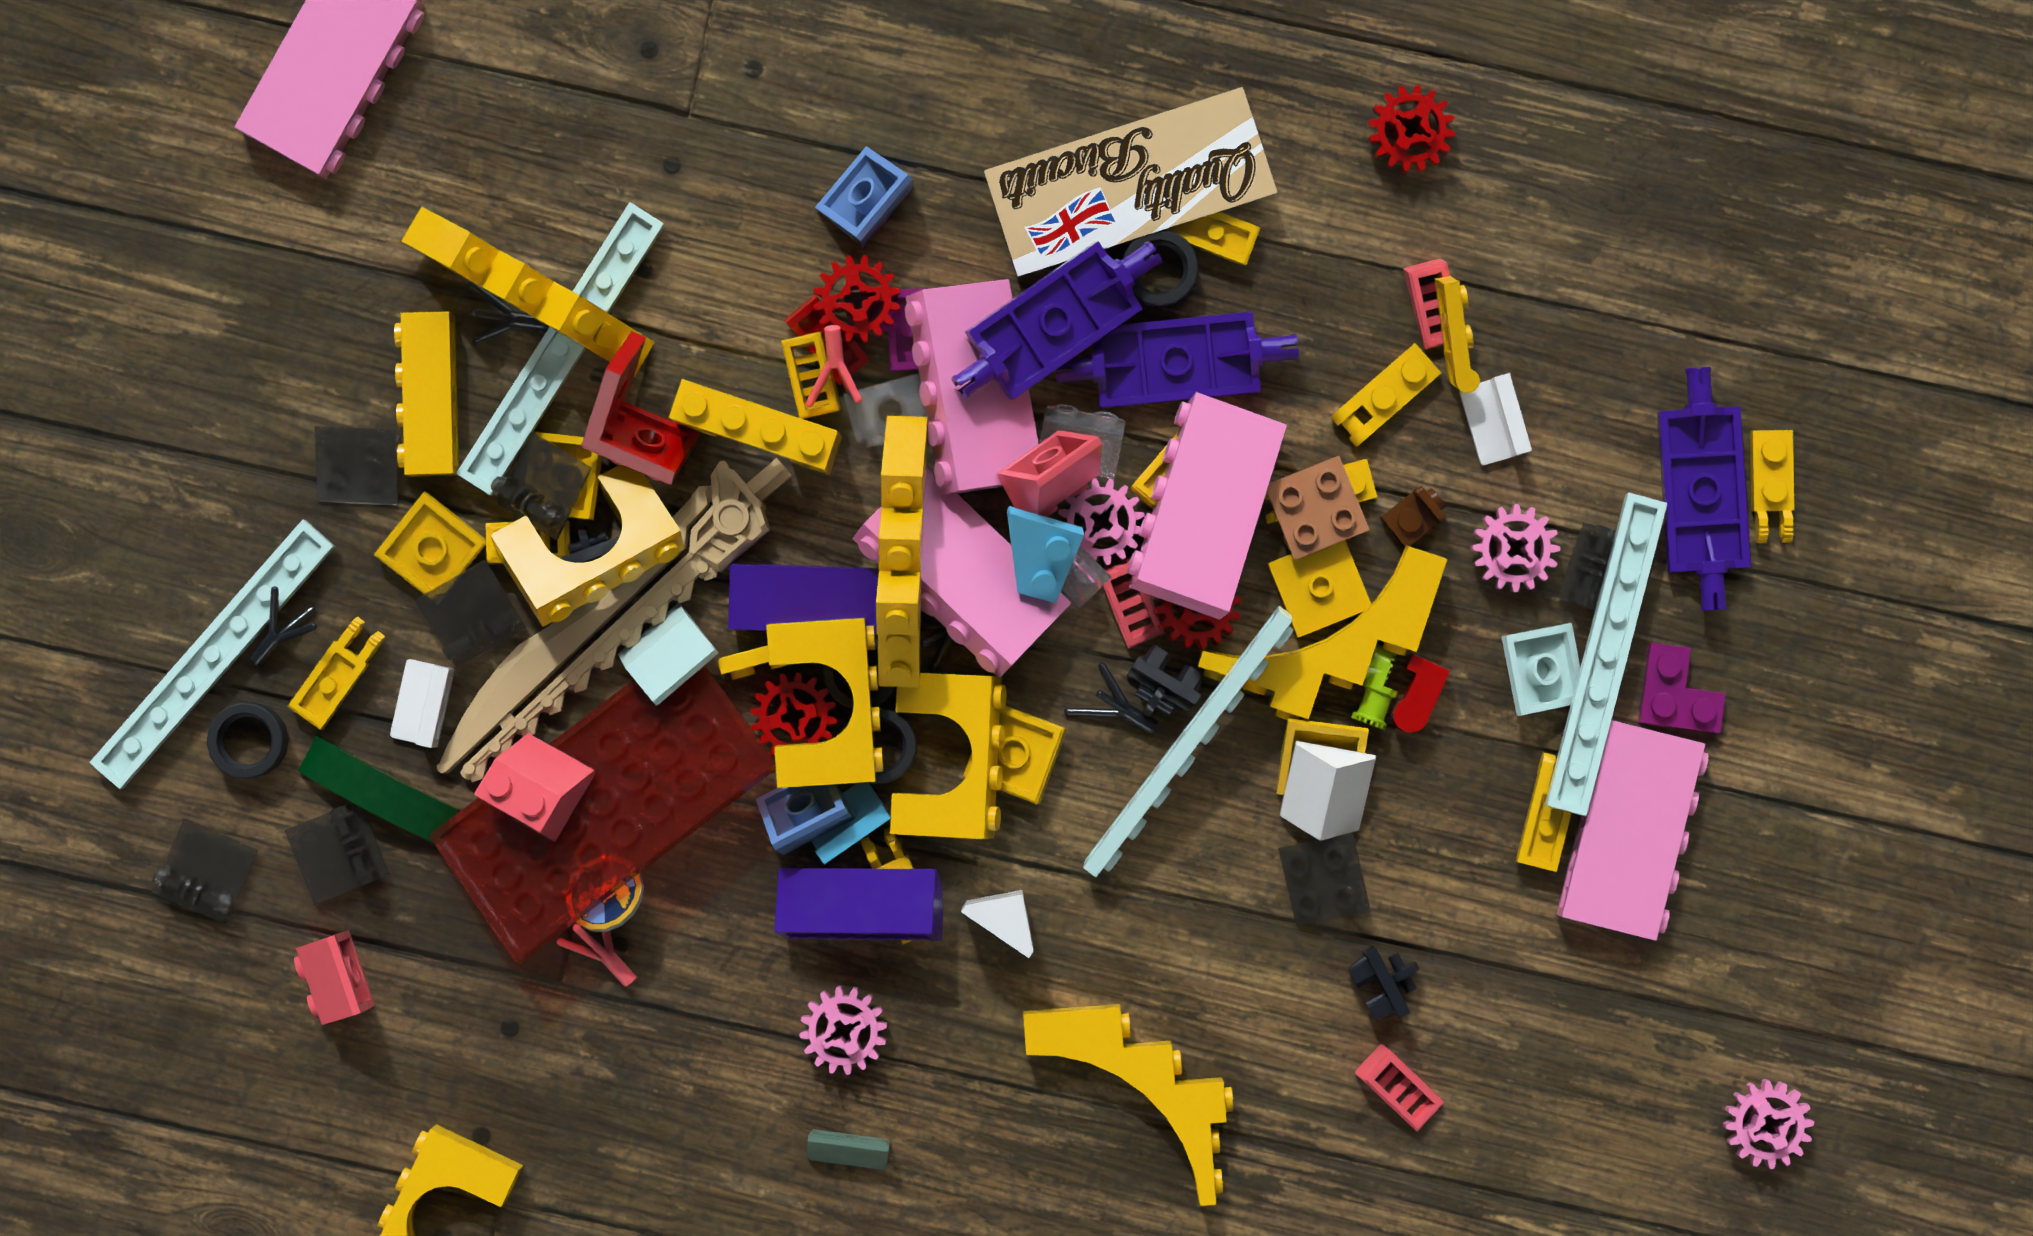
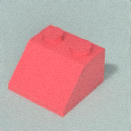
[997,430,1102,517]
[474,733,596,842]
[294,930,375,1025]

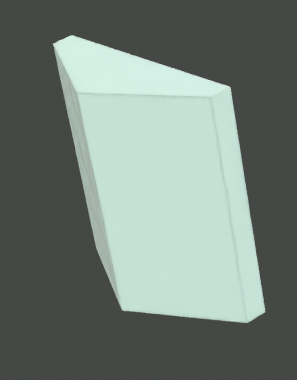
[618,603,718,705]
[1502,623,1580,716]

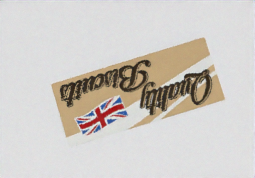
[984,87,1277,276]

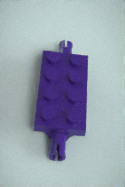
[951,241,1162,400]
[1056,311,1299,409]
[1657,367,1751,611]

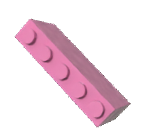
[235,0,425,179]
[905,279,1039,496]
[1127,392,1287,620]
[852,465,1071,678]
[1556,720,1709,941]

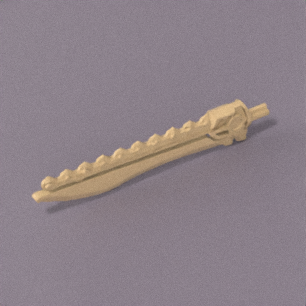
[437,458,792,782]

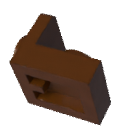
[1380,486,1447,549]

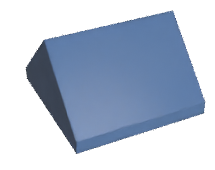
[815,146,914,248]
[755,784,855,855]

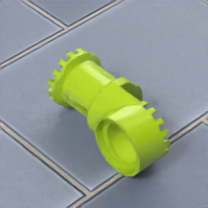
[1351,644,1399,730]

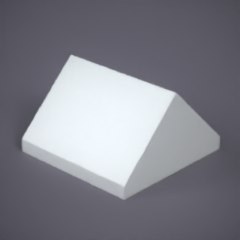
[1280,741,1376,841]
[961,890,1033,958]

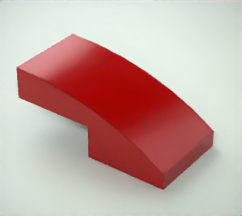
[784,294,870,386]

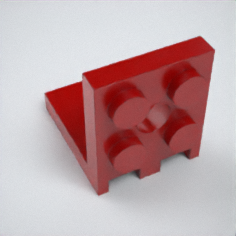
[581,331,699,485]

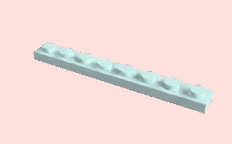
[456,202,665,496]
[1545,492,1667,816]
[89,520,336,789]
[1083,606,1294,877]

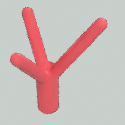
[806,325,862,408]
[557,924,637,987]

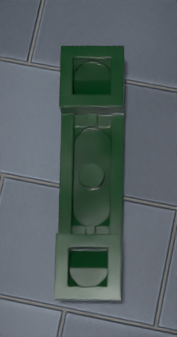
[298,735,460,846]

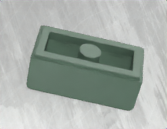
[807,1129,890,1170]

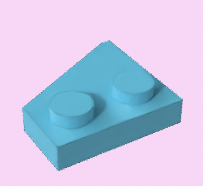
[1007,506,1084,603]

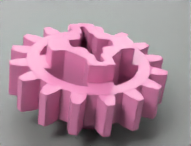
[1058,478,1145,565]
[1470,504,1560,592]
[799,986,888,1075]
[1723,1079,1814,1169]

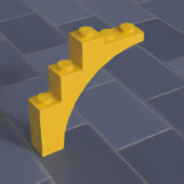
[402,207,655,377]
[876,416,928,688]
[1198,545,1447,720]
[1023,1004,1233,1206]

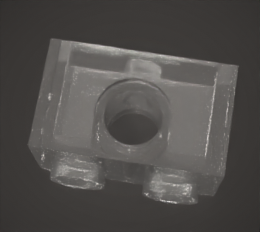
[843,373,927,448]

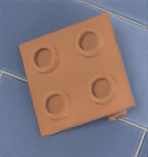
[1266,456,1369,560]

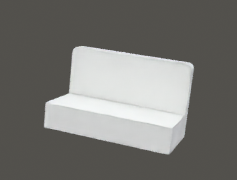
[1459,373,1532,465]
[390,659,455,748]

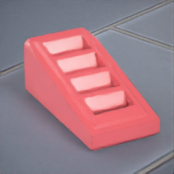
[1403,259,1450,349]
[1096,556,1165,649]
[1355,1044,1445,1132]

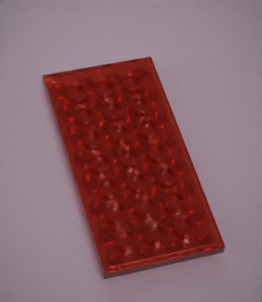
[429,665,776,964]

